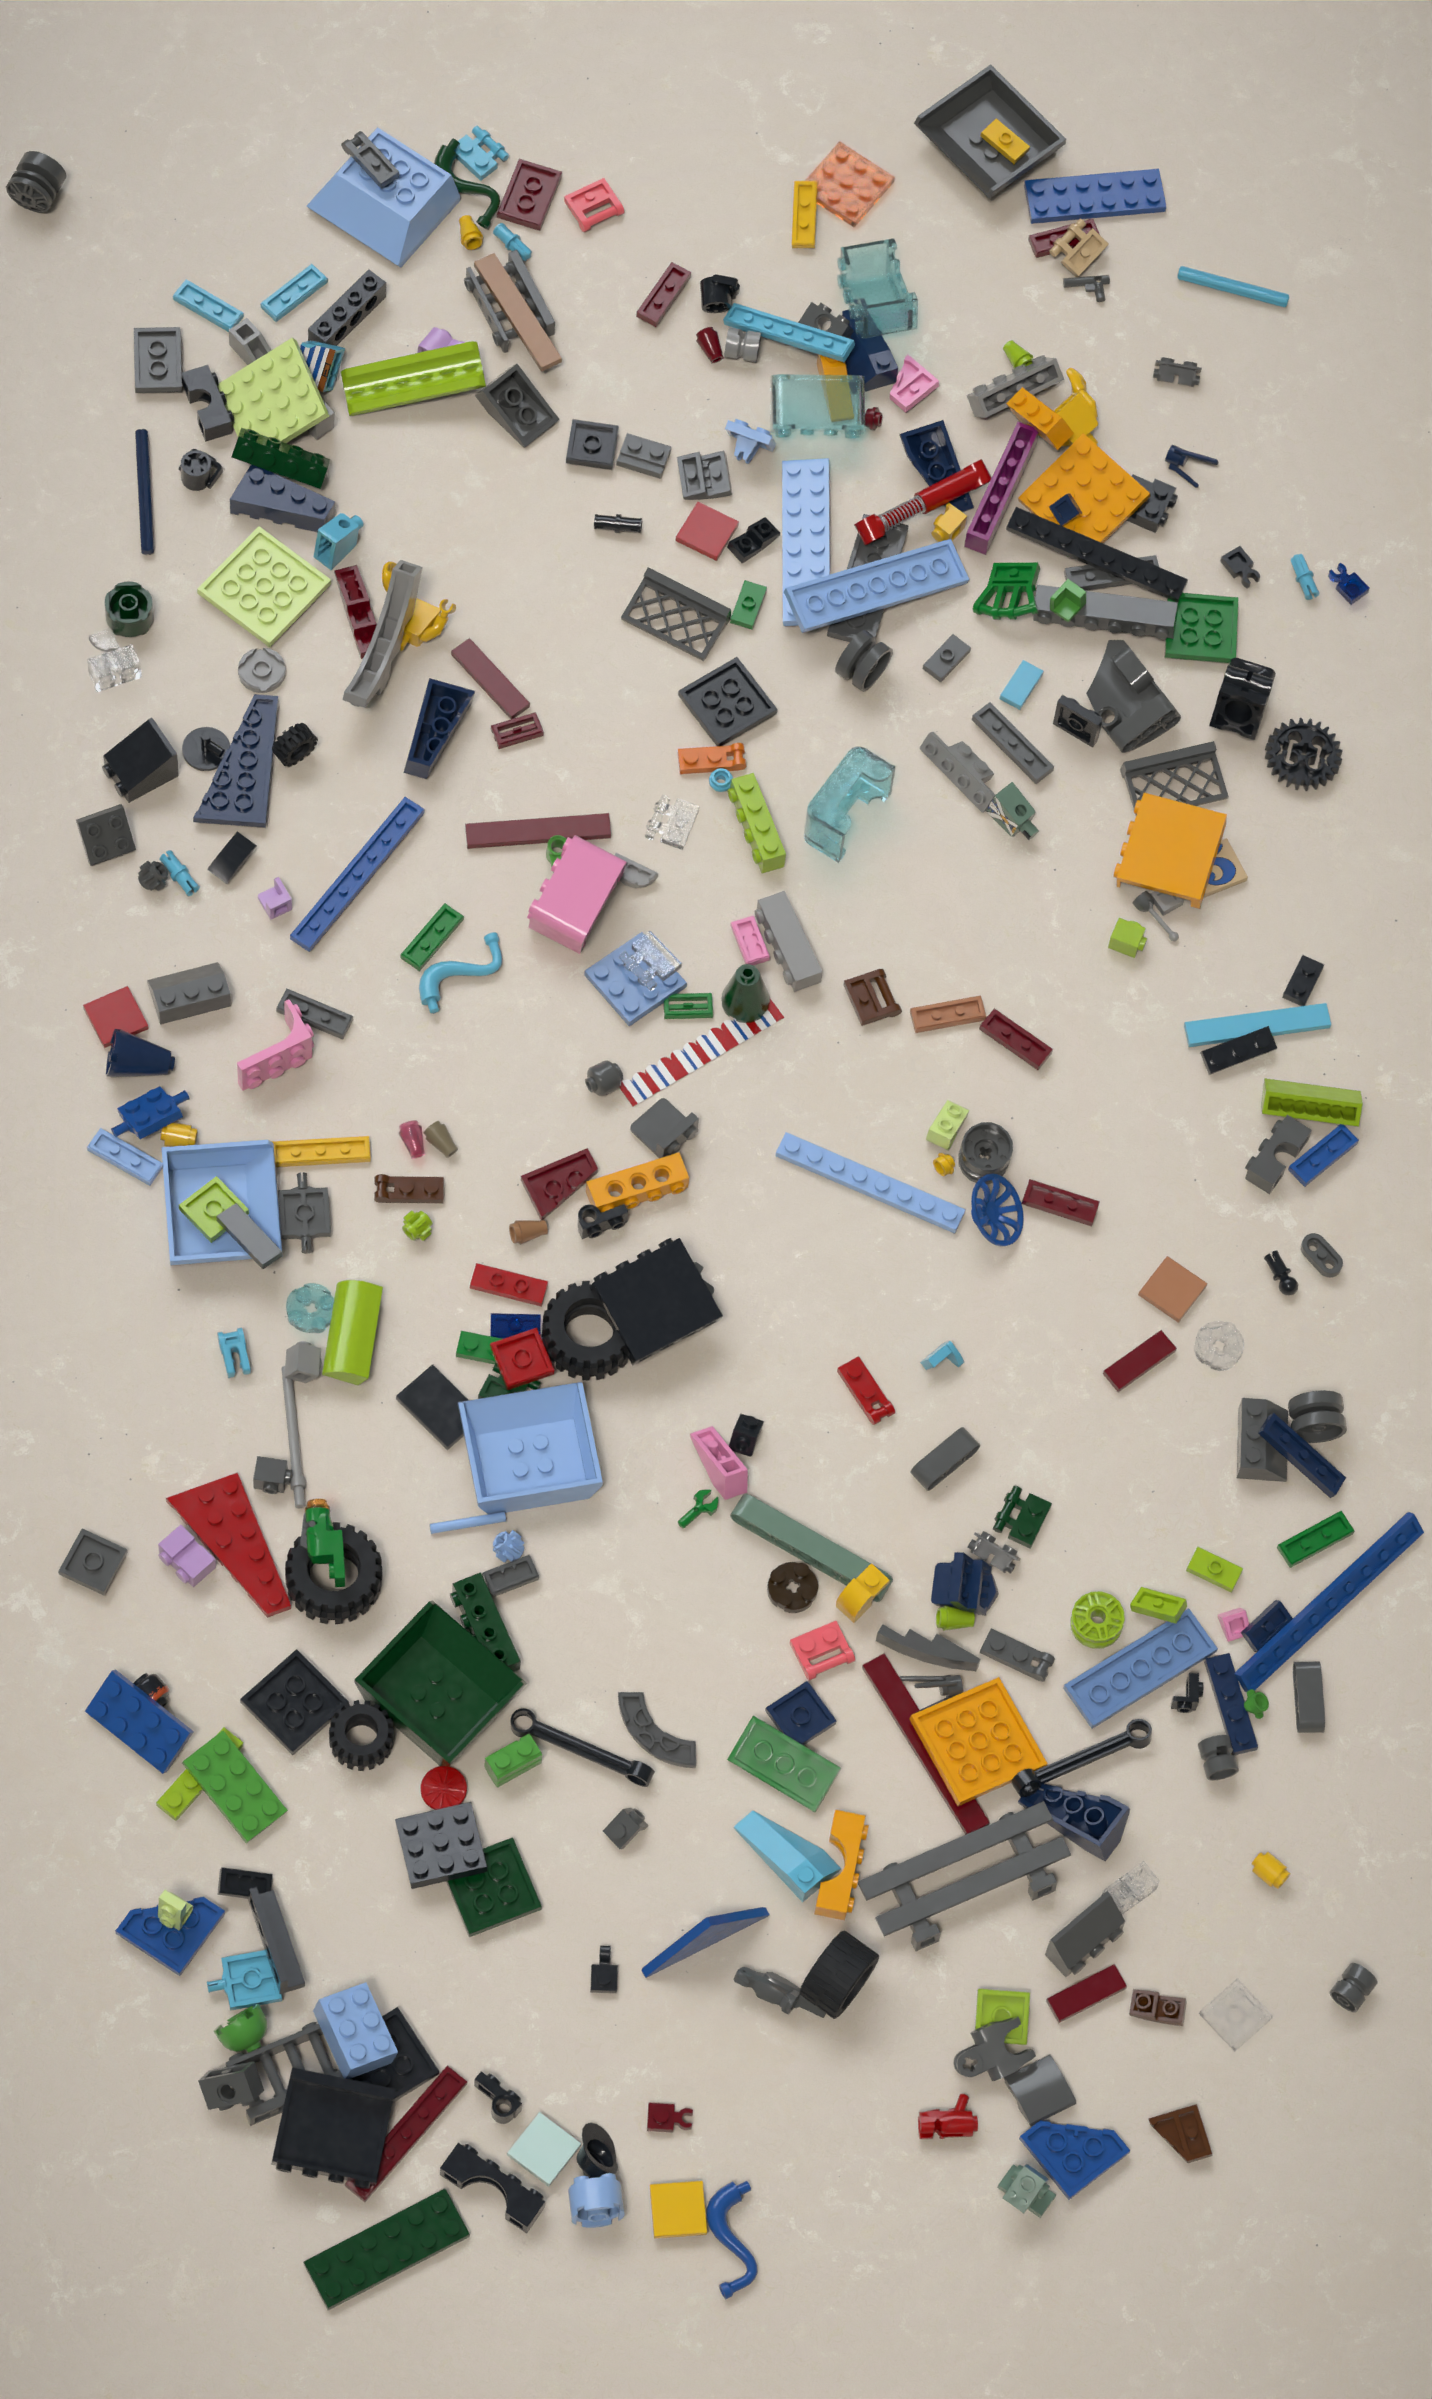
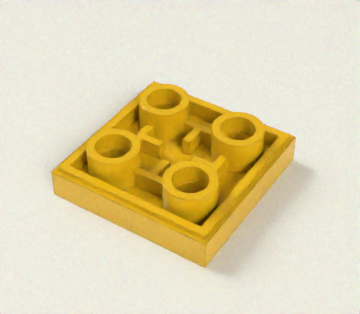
[650,2181,707,2239]

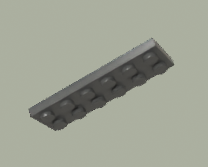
[827,514,909,642]

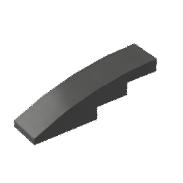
[876,1624,981,1672]

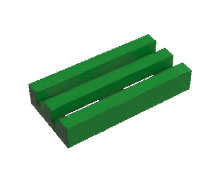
[664,993,713,1019]

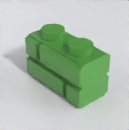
[484,1734,542,1788]

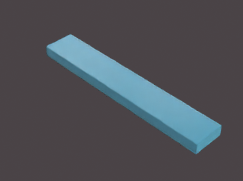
[723,303,855,362]
[1184,1003,1331,1047]

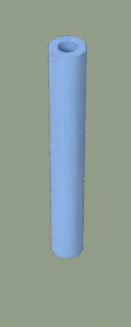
[430,1512,506,1534]

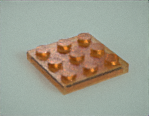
[805,141,895,227]

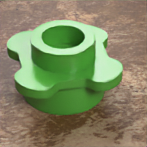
[1244,1689,1269,1719]

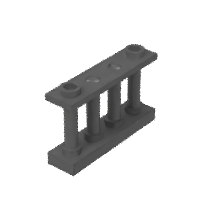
[464,250,555,353]
[226,2022,343,2126]

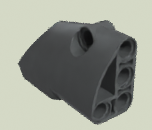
[1086,640,1181,753]

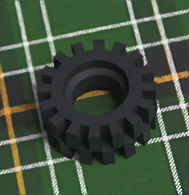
[272,723,318,767]

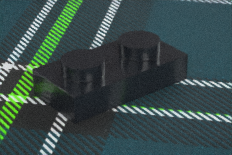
[1282,955,1325,1006]

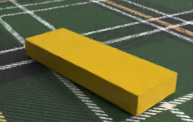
[792,181,818,248]

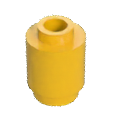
[160,1122,198,1147]
[1251,1852,1291,1889]

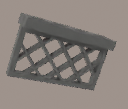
[621,567,731,661]
[1120,741,1229,815]

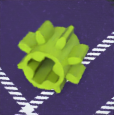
[402,1210,433,1241]

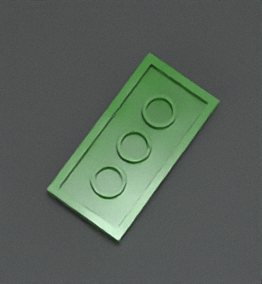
[182,1731,288,1844]

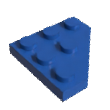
[115,1897,225,1976]
[1019,2121,1130,2200]

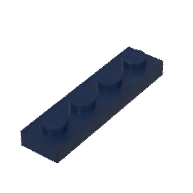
[1258,1413,1346,1498]
[1204,1653,1258,1755]

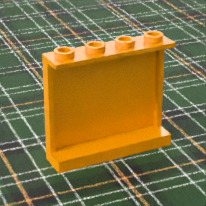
[1113,793,1227,909]

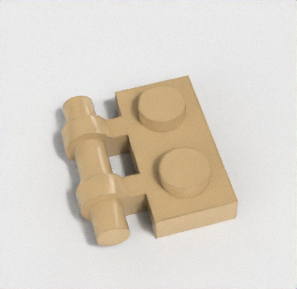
[1049,219,1109,277]

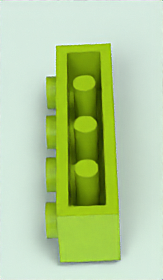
[728,773,786,873]

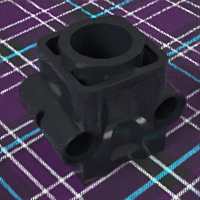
[1209,658,1276,740]

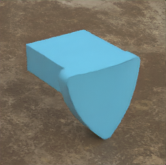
[920,1341,964,1370]

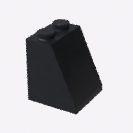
[102,718,178,803]

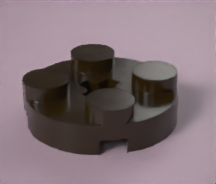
[767,1562,818,1613]

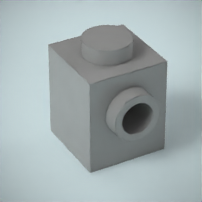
[285,1341,322,1383]

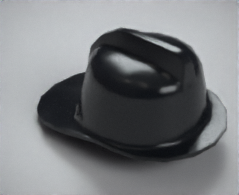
[576,2123,618,2179]

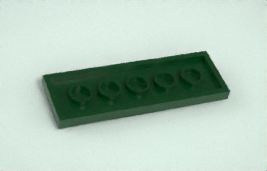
[303,2189,470,2310]

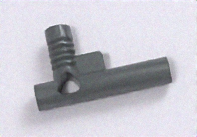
[1063,275,1110,302]

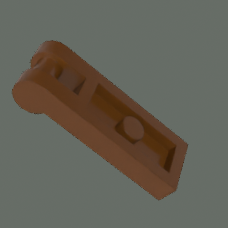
[374,1174,444,1204]

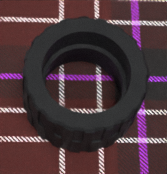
[799,1930,879,2019]

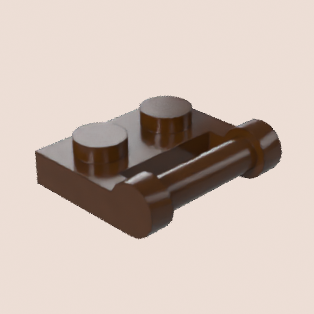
[843,969,902,1026]

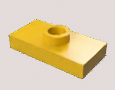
[980,119,1030,164]

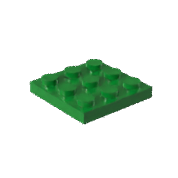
[1164,593,1238,663]

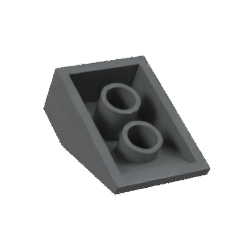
[475,364,559,448]

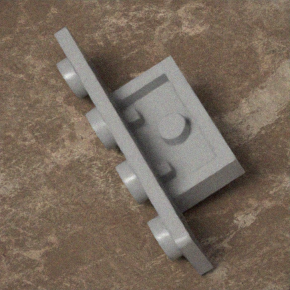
[920,732,995,812]

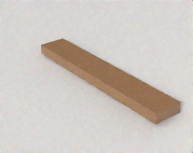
[474,253,562,372]

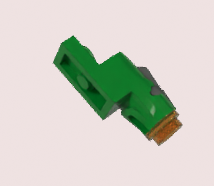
[300,1499,345,1587]

